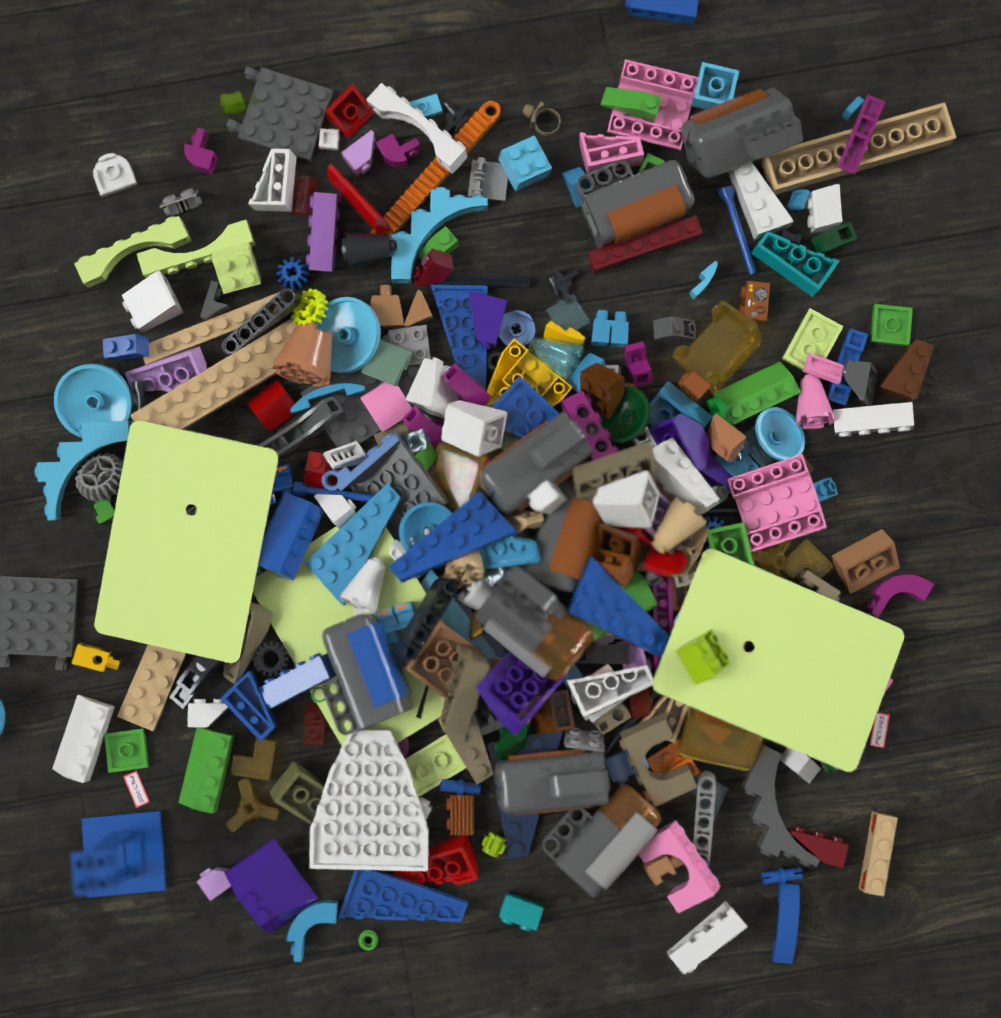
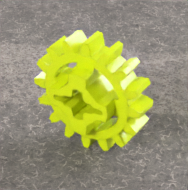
[291,289,328,326]

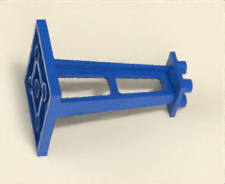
[71,811,167,898]

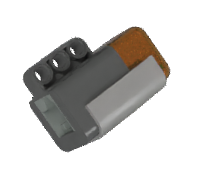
[475,566,594,681]
[542,782,661,898]

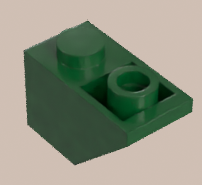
[811,221,857,255]
[494,723,530,760]

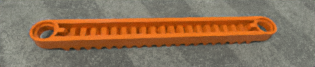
[371,101,500,236]

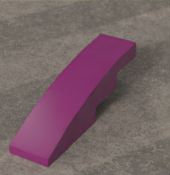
[837,95,885,174]

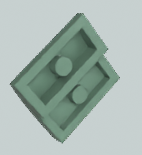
[361,340,413,387]

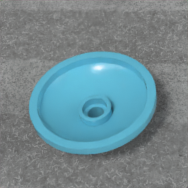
[755,407,805,461]

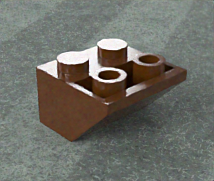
[580,362,625,419]
[533,689,575,734]

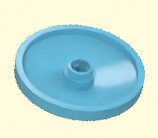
[316,297,380,374]
[54,363,133,437]

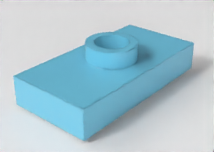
[407,94,443,124]

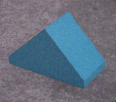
[563,167,590,208]

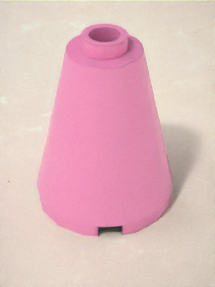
[796,374,835,429]

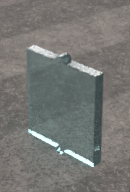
[546,294,590,331]

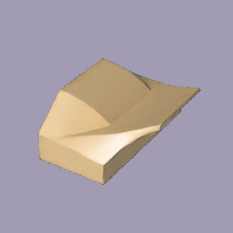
[506,510,544,535]

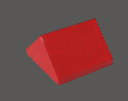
[325,84,375,138]
[247,380,295,433]

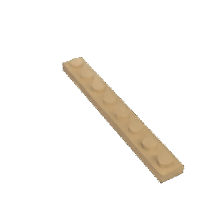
[143,293,279,365]

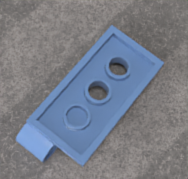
[322,432,404,491]

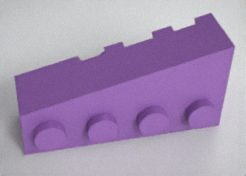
[306,192,342,272]

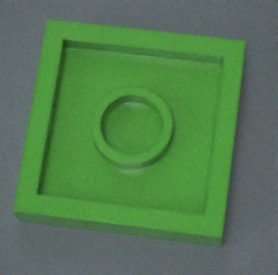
[870,304,913,346]
[104,728,149,773]

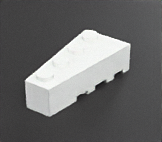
[833,402,914,437]

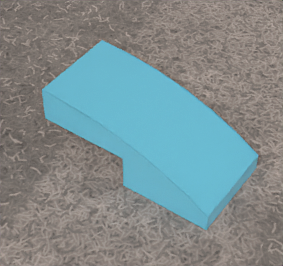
[689,261,718,300]

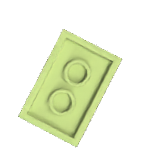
[782,308,843,370]
[405,734,466,797]

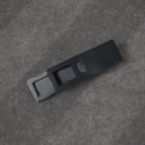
[566,643,629,664]
[170,656,223,709]

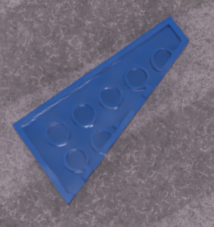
[431,285,487,389]
[490,376,598,465]
[388,491,518,583]
[567,557,670,658]
[338,869,468,922]

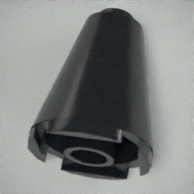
[342,231,397,270]

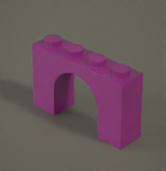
[402,363,491,452]

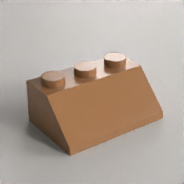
[832,529,900,594]

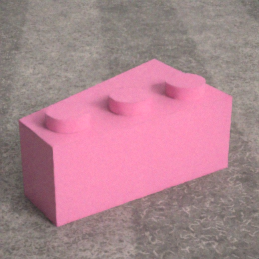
[579,133,644,173]

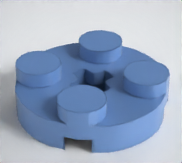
[499,310,535,347]

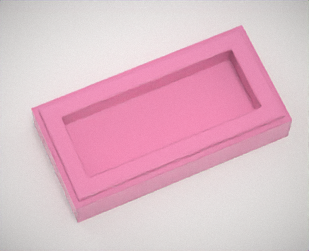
[803,353,845,384]

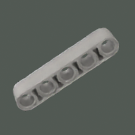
[693,771,716,866]

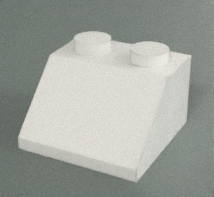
[806,184,842,233]

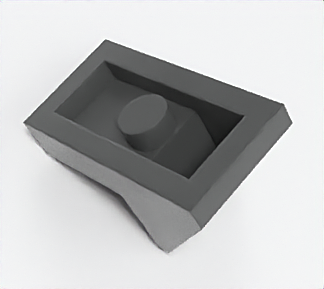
[200,281,231,321]

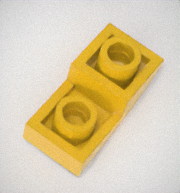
[543,321,586,351]

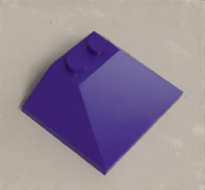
[225,838,319,933]

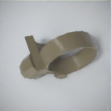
[522,101,561,136]

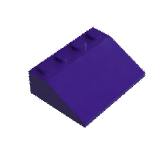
[476,651,568,736]

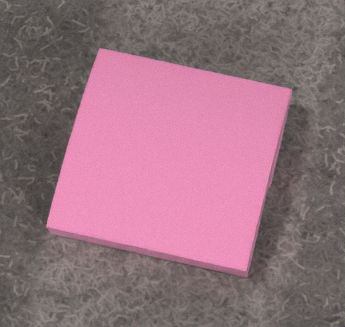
[360,382,412,432]

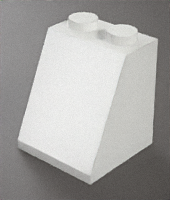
[122,271,184,332]
[405,357,459,419]
[441,400,508,457]
[593,471,660,528]

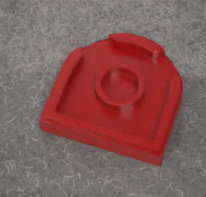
[642,548,687,577]

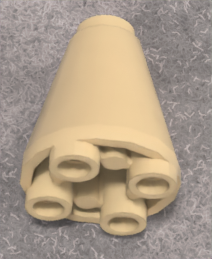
[651,498,706,554]
[445,550,484,584]

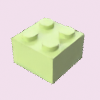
[212,242,260,294]

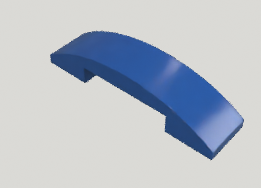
[827,328,868,406]
[772,882,800,964]

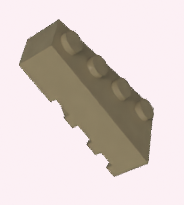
[572,441,656,498]
[439,643,490,735]
[437,713,493,784]

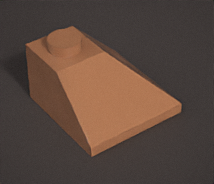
[706,414,746,462]

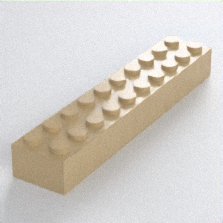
[760,102,956,195]

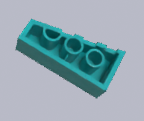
[751,231,839,297]

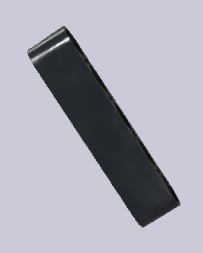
[222,288,302,355]
[393,578,457,662]

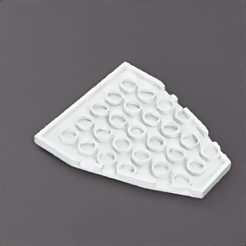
[310,729,429,871]

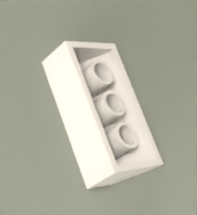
[52,695,115,783]

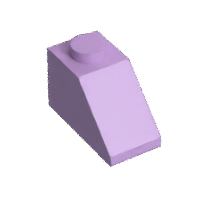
[341,130,375,175]
[197,867,231,901]

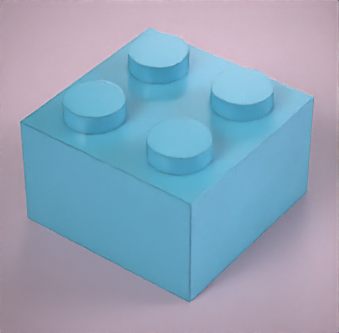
[691,62,739,109]
[498,135,552,192]

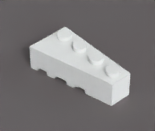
[728,162,794,240]
[652,438,720,515]
[567,665,654,718]
[667,901,747,974]

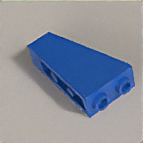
[625,0,699,25]

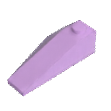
[125,346,207,392]

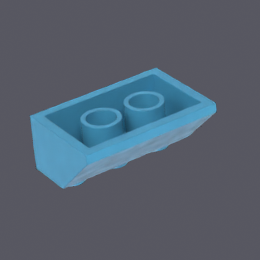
[649,381,713,429]

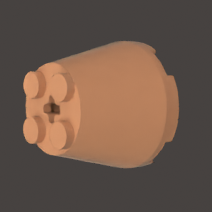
[272,323,333,388]

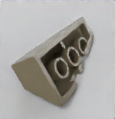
[223,602,273,684]

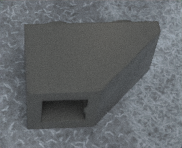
[653,316,696,341]

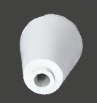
[340,558,386,614]

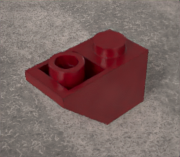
[413,248,453,287]

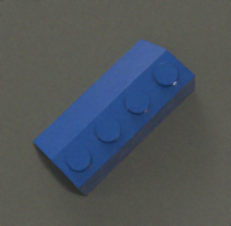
[258,492,324,581]

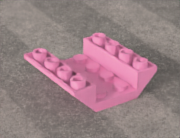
[607,59,699,150]
[728,454,827,552]

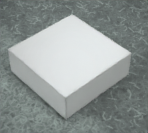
[319,129,340,150]

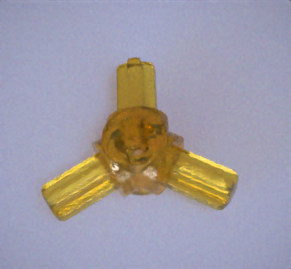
[751,540,791,578]
[227,779,279,832]

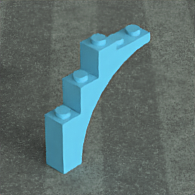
[391,187,488,284]
[35,421,133,520]

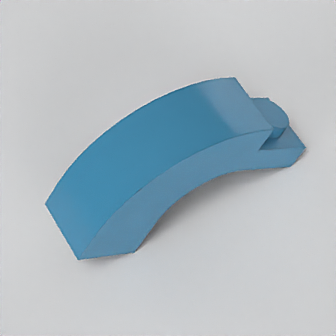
[287,899,339,962]

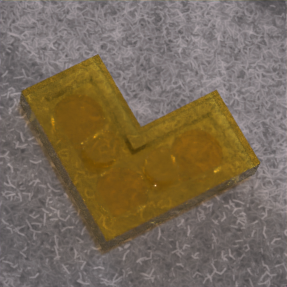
[778,539,834,579]
[230,738,276,781]

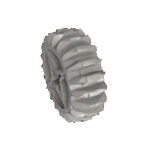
[75,452,124,502]

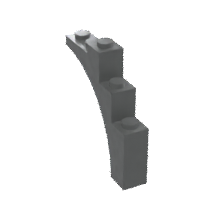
[257,396,344,459]
[741,744,820,867]

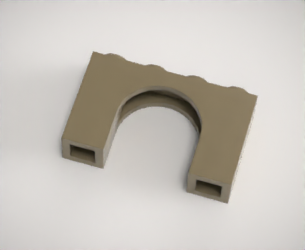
[619,713,697,807]

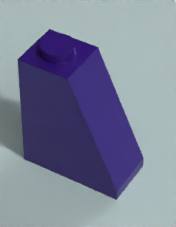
[469,291,507,349]

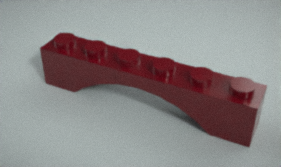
[587,216,702,275]

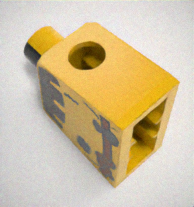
[72,642,121,672]

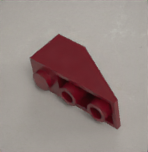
[787,826,849,868]

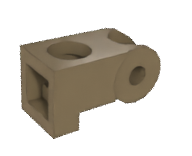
[593,701,632,735]

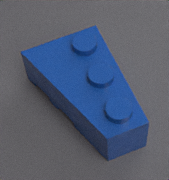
[220,670,279,741]

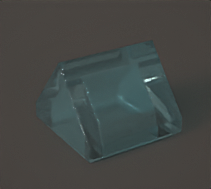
[405,429,430,454]

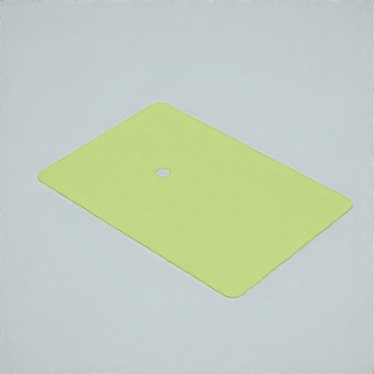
[94,421,278,663]
[253,526,445,746]
[653,549,904,772]

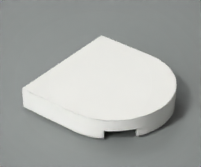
[93,153,137,197]

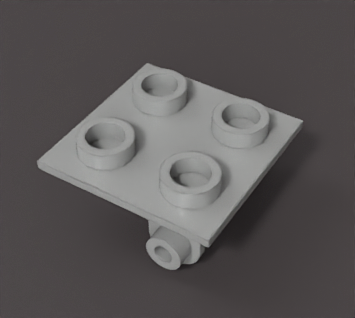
[468,157,508,201]
[159,188,202,216]
[388,325,431,366]
[564,727,605,753]

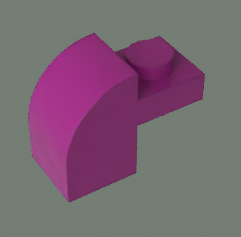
[184,128,218,175]
[376,134,421,168]
[624,341,653,388]

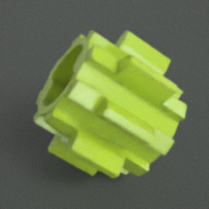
[481,832,506,858]

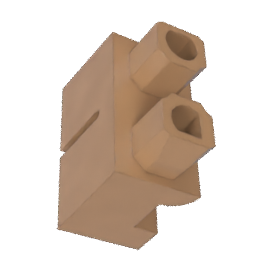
[642,854,683,886]

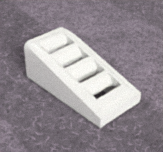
[323,441,366,469]

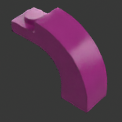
[867,575,934,618]

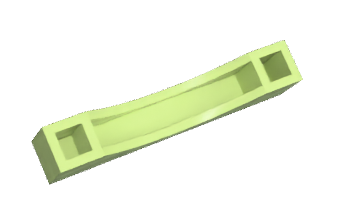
[74,216,192,288]
[137,220,256,278]

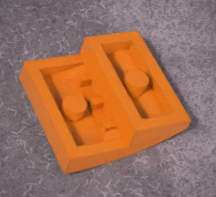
[646,738,701,777]

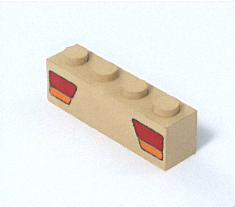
[859,811,897,896]

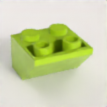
[676,629,731,685]

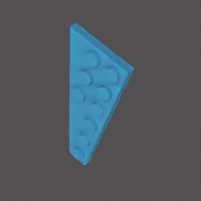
[305,483,402,606]

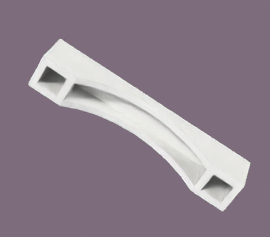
[366,83,467,174]

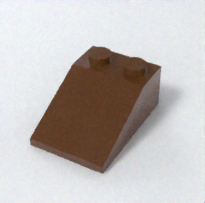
[598,523,643,577]

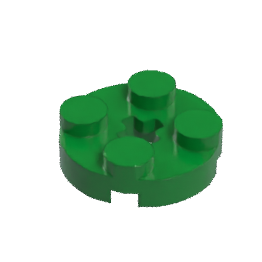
[707,396,734,427]

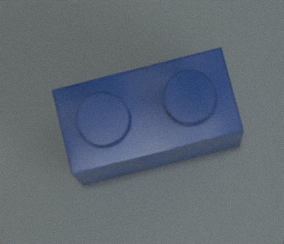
[103,334,149,361]

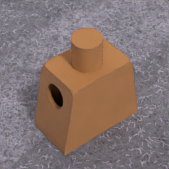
[370,285,405,329]

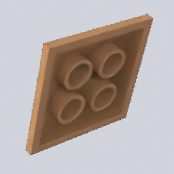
[399,621,484,698]

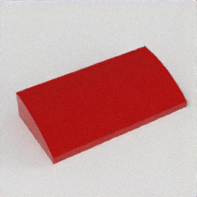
[328,164,391,235]

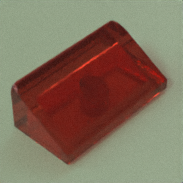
[290,176,318,216]

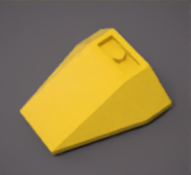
[485,338,573,434]

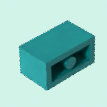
[499,891,544,931]

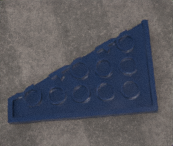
[487,731,562,859]

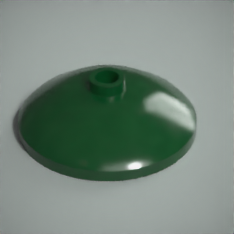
[599,386,650,443]

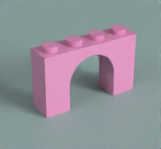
[638,820,721,913]

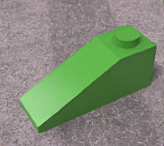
[600,87,662,123]

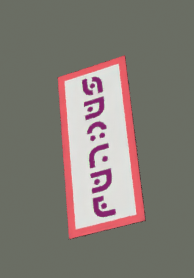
[870,713,890,748]
[123,771,150,808]

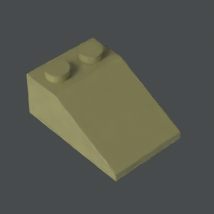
[270,761,325,825]

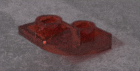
[630,687,653,718]
[304,704,325,746]

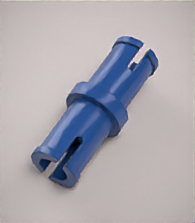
[440,779,481,796]
[761,866,803,885]

